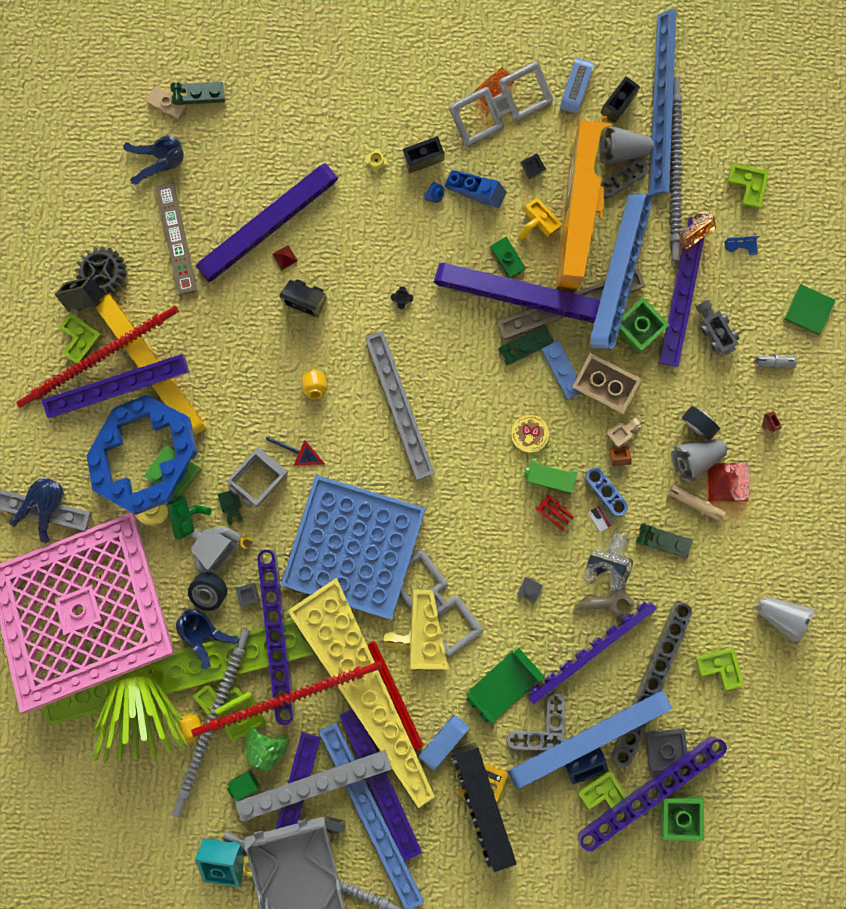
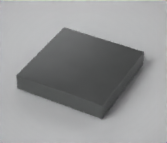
[645,728,688,773]

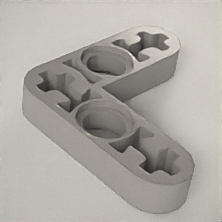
[506,692,565,750]

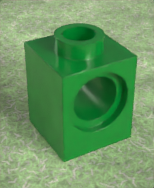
[227,769,260,801]

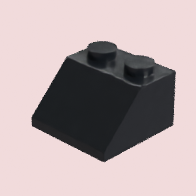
[279,279,327,318]

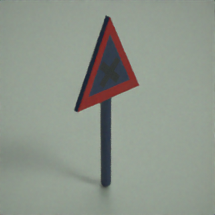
[266,437,325,466]

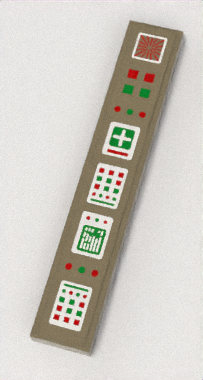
[155,182,198,296]

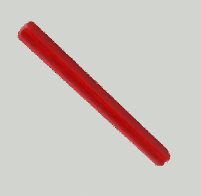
[367,641,423,750]

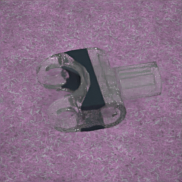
[584,532,633,592]

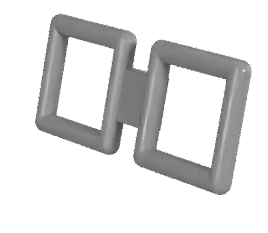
[449,62,553,147]
[400,549,483,658]

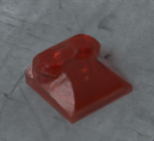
[707,462,750,502]

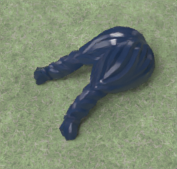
[123,135,184,185]
[9,478,64,543]
[176,609,239,669]

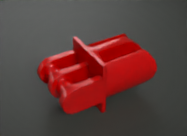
[535,494,574,532]

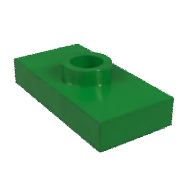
[490,237,526,278]

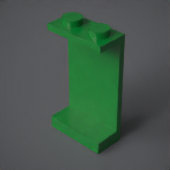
[466,646,545,725]

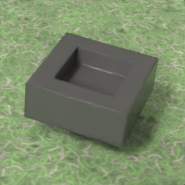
[517,577,543,602]
[236,583,260,607]
[325,816,345,834]

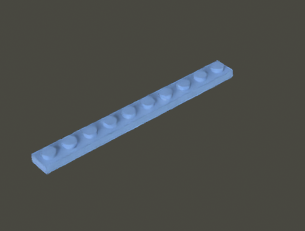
[650,9,676,197]
[319,722,424,909]

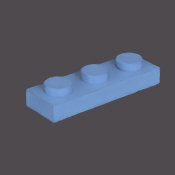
[541,340,582,400]

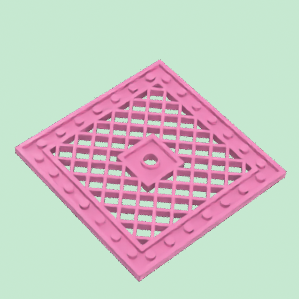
[0,513,175,714]

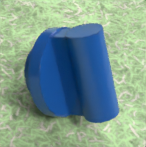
[423,181,445,203]

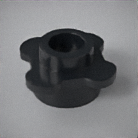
[391,286,413,309]

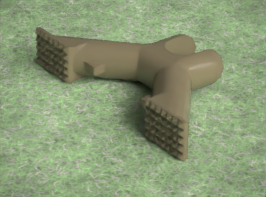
[574,558,634,617]

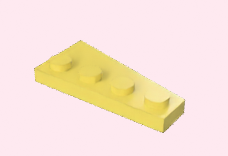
[409,590,449,669]

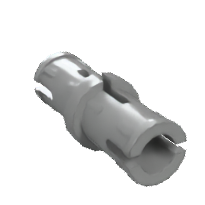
[755,354,797,369]

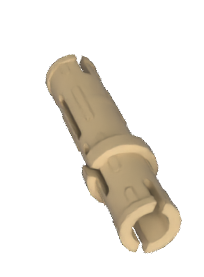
[667,484,725,522]

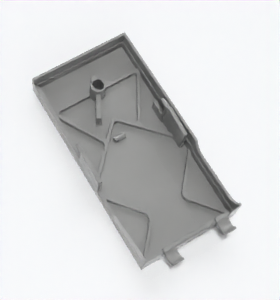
[245,817,346,909]

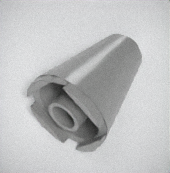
[599,126,654,165]
[671,439,728,482]
[756,596,815,644]

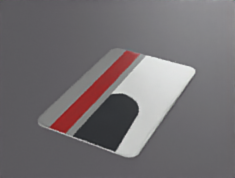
[589,505,613,532]

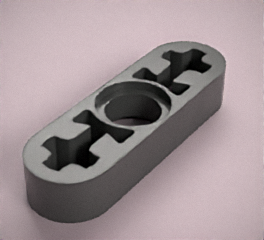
[601,160,648,199]

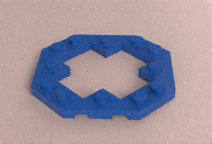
[87,395,197,515]

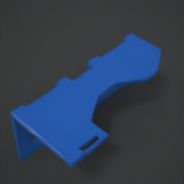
[724,236,760,255]

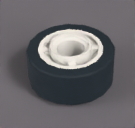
[682,406,720,440]

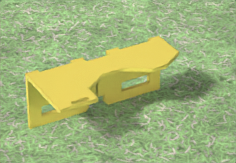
[383,631,411,652]

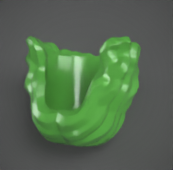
[245,725,290,771]

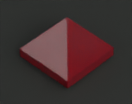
[272,245,298,270]
[762,411,782,432]

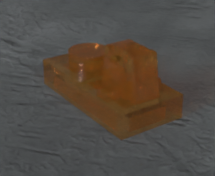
[474,67,514,107]
[679,212,716,250]

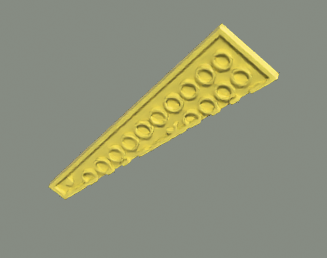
[288,578,435,808]

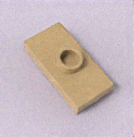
[146,85,188,121]

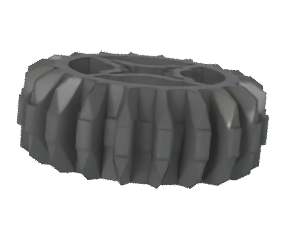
[75,246,128,295]

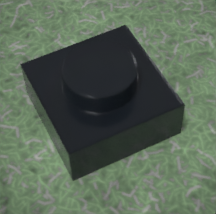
[520,153,546,180]

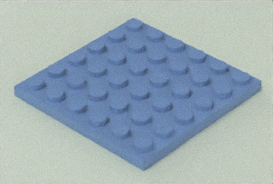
[281,475,426,620]

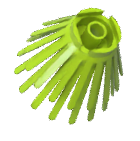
[92,667,188,763]

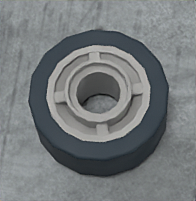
[188,572,227,611]

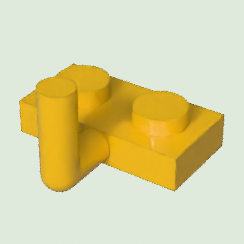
[518,197,563,240]

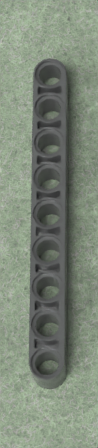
[612,602,692,767]

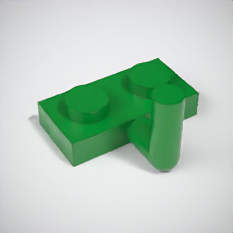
[166,496,212,540]

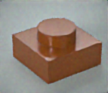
[609,446,632,467]

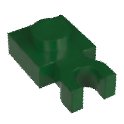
[218,491,243,525]

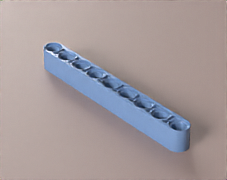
[590,194,652,349]
[507,690,672,790]

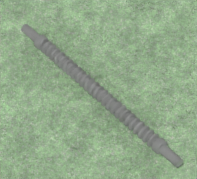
[670,77,682,262]
[172,628,251,818]
[223,832,404,909]

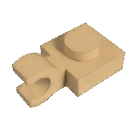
[607,418,641,449]

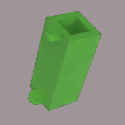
[524,458,577,494]

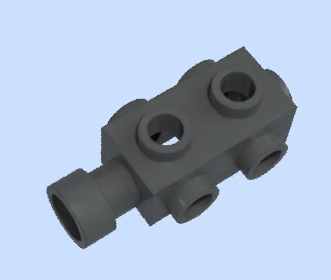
[696,299,739,355]

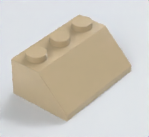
[572,353,642,414]

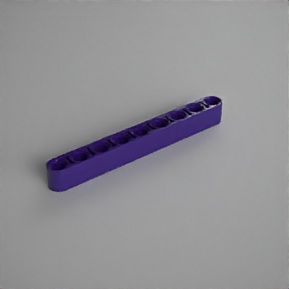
[196,163,338,282]
[433,263,600,323]
[257,550,295,726]
[577,736,727,851]

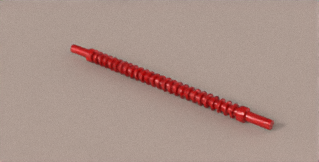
[16,305,179,408]
[191,661,382,737]

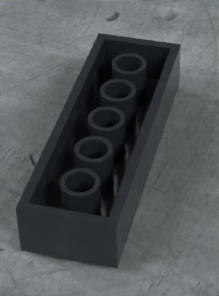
[451,742,517,872]

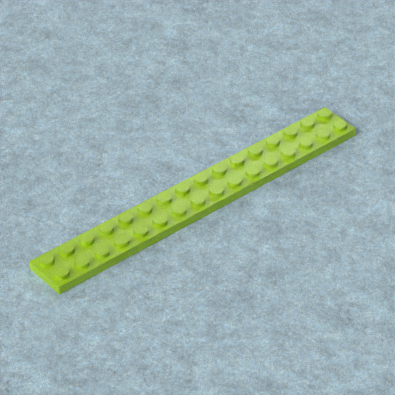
[43,619,316,726]

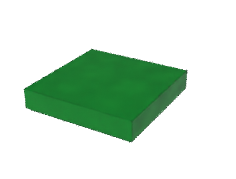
[784,284,835,335]

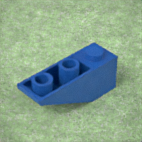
[445,170,507,208]

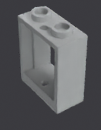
[227,447,288,509]

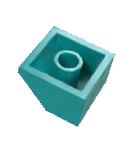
[195,839,244,887]

